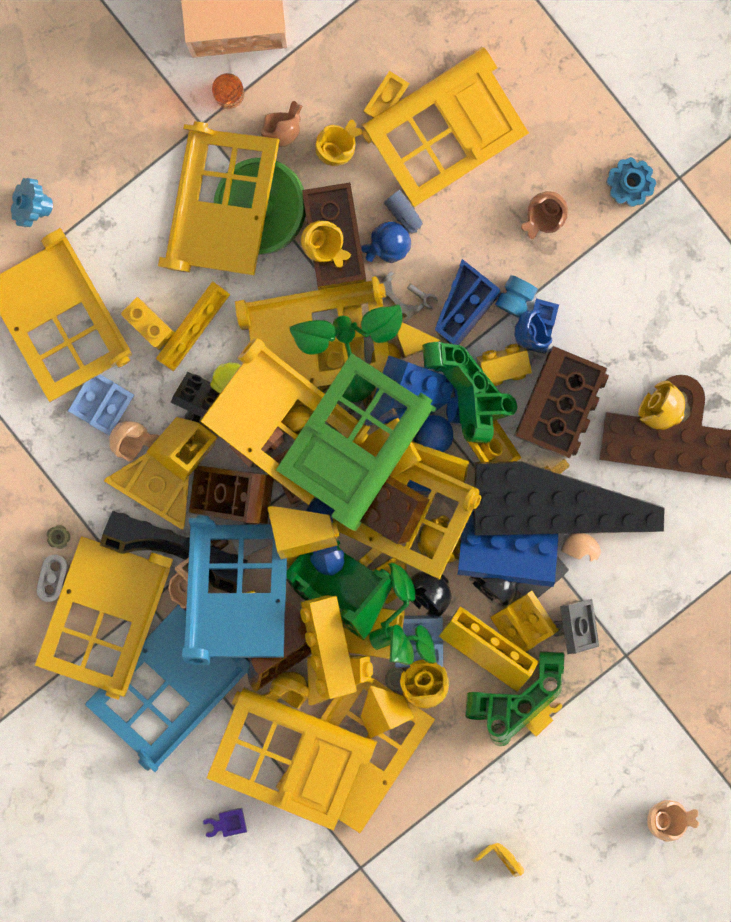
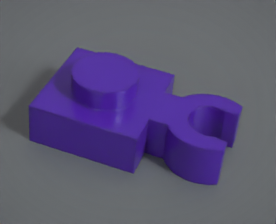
[203,808,247,837]

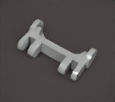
[381,271,425,323]

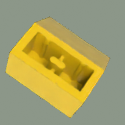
[146,417,218,482]

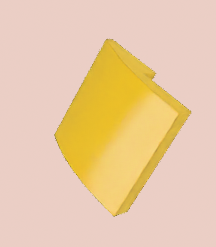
[357,418,421,478]
[490,591,559,652]

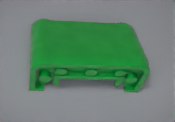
[286,539,393,640]

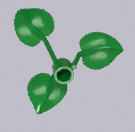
[289,304,402,402]
[369,563,436,665]

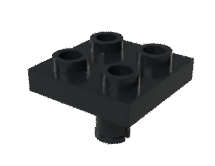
[170,372,220,423]

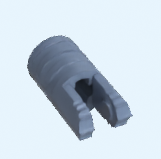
[384,190,423,234]

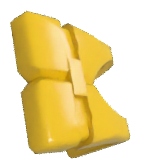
[472,843,524,877]

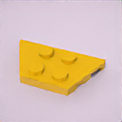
[104,453,189,530]

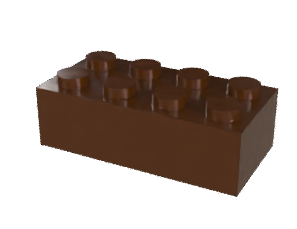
[360,476,430,544]

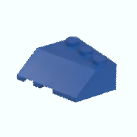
[364,356,454,426]

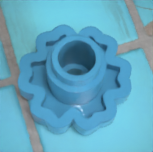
[606,157,656,207]
[11,178,53,227]

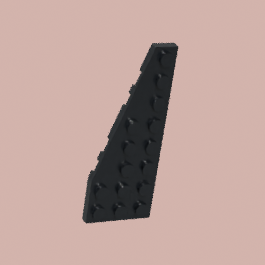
[473,461,665,535]

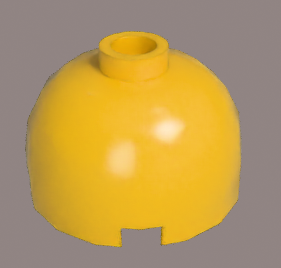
[638,381,685,430]
[418,515,460,564]
[400,659,449,709]

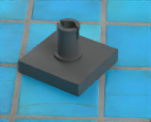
[553,599,599,654]

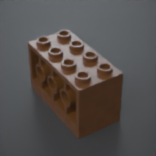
[302,182,366,290]
[514,346,609,458]

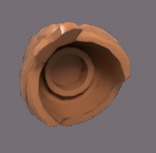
[261,101,303,148]
[521,191,568,239]

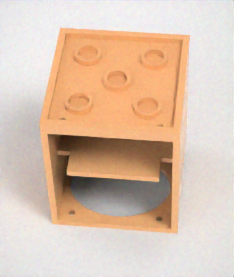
[181,0,287,58]

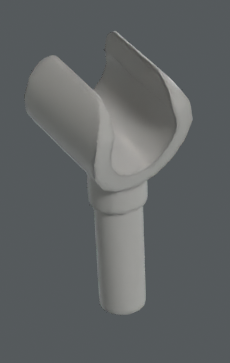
[407,283,438,309]

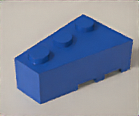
[435,259,501,345]

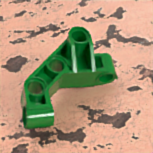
[422,342,517,443]
[465,651,565,746]

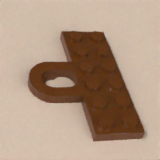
[599,375,731,479]

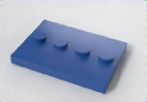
[457,510,559,587]

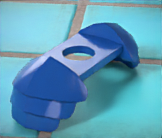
[306,498,344,575]

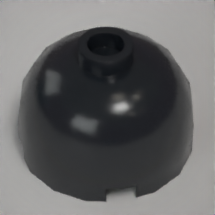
[411,571,452,619]
[469,577,518,609]

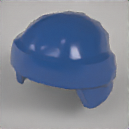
[361,222,411,263]
[514,310,553,351]
[413,415,453,452]

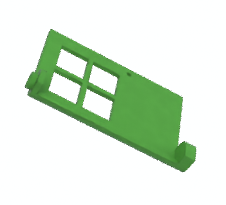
[276,353,436,531]

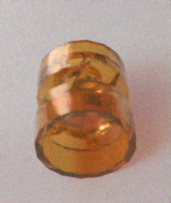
[212,73,245,109]

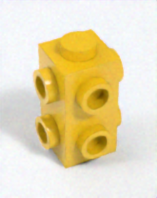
[476,344,532,386]

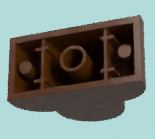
[189,465,274,524]
[248,600,312,692]

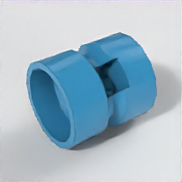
[495,275,538,318]

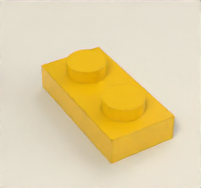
[363,71,410,118]

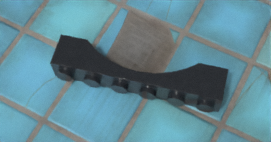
[100,511,248,593]

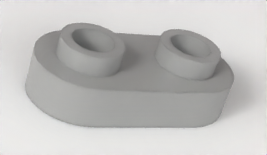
[36,554,68,602]

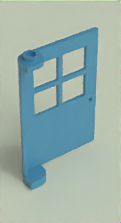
[182,515,287,665]
[85,605,250,772]

